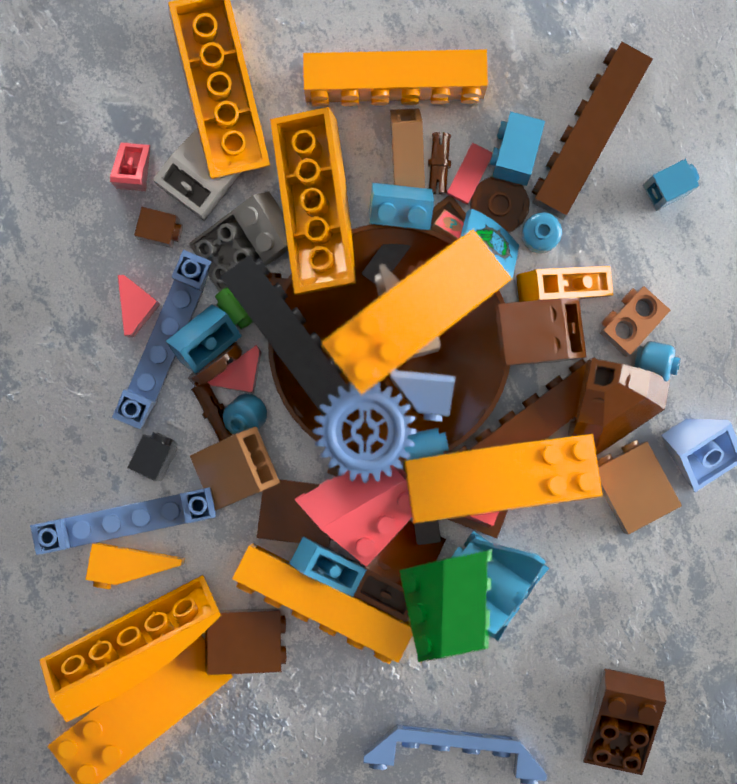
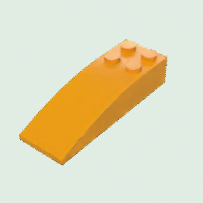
[168,0,270,179]
[270,107,356,295]
[322,229,512,396]
[404,434,603,523]
[39,575,221,723]
[47,635,234,784]

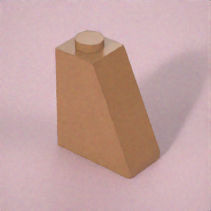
[390,108,425,188]

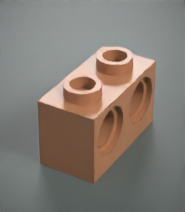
[600,286,671,357]

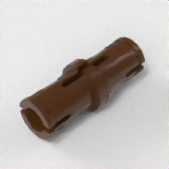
[428,132,451,195]
[191,382,233,442]

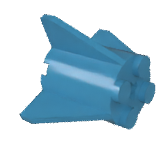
[451,531,549,641]

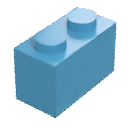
[489,111,545,186]
[643,158,700,211]
[369,183,434,230]
[166,304,242,374]
[289,537,367,597]

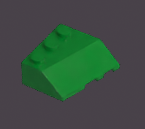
[399,550,492,663]

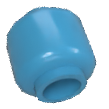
[521,212,562,254]
[634,341,681,382]
[223,393,267,435]

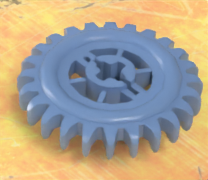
[313,382,417,483]

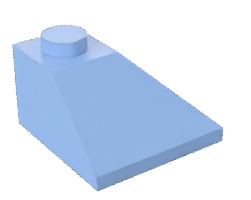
[390,370,455,422]
[662,419,737,492]

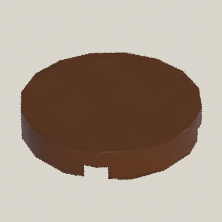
[470,176,530,233]
[188,342,243,387]

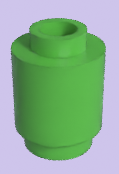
[215,287,253,330]

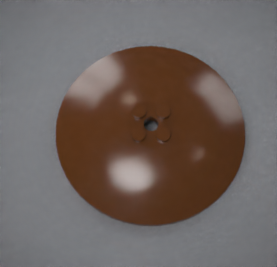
[268,224,510,466]

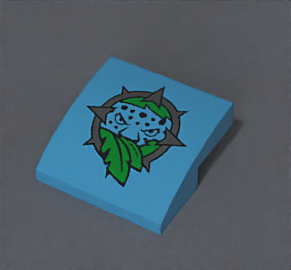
[460,209,519,280]

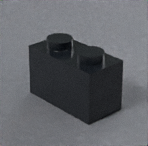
[127,432,178,481]

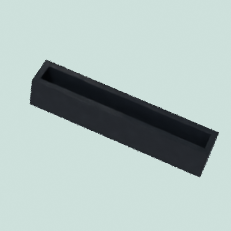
[220,255,350,416]

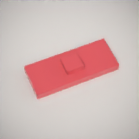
[447,143,493,205]

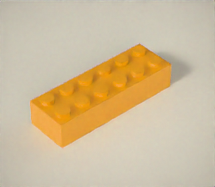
[303,49,488,107]
[232,543,413,664]

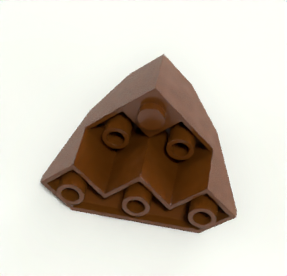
[567,358,671,456]

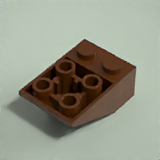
[495,298,587,366]
[353,520,446,623]
[583,668,666,775]

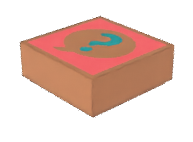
[430,209,464,242]

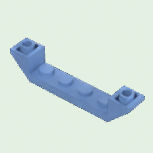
[112,250,212,429]
[30,487,217,555]
[363,724,547,784]

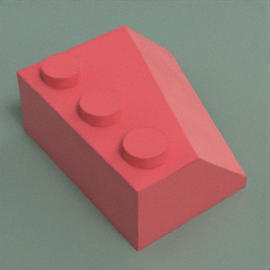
[295,465,412,567]

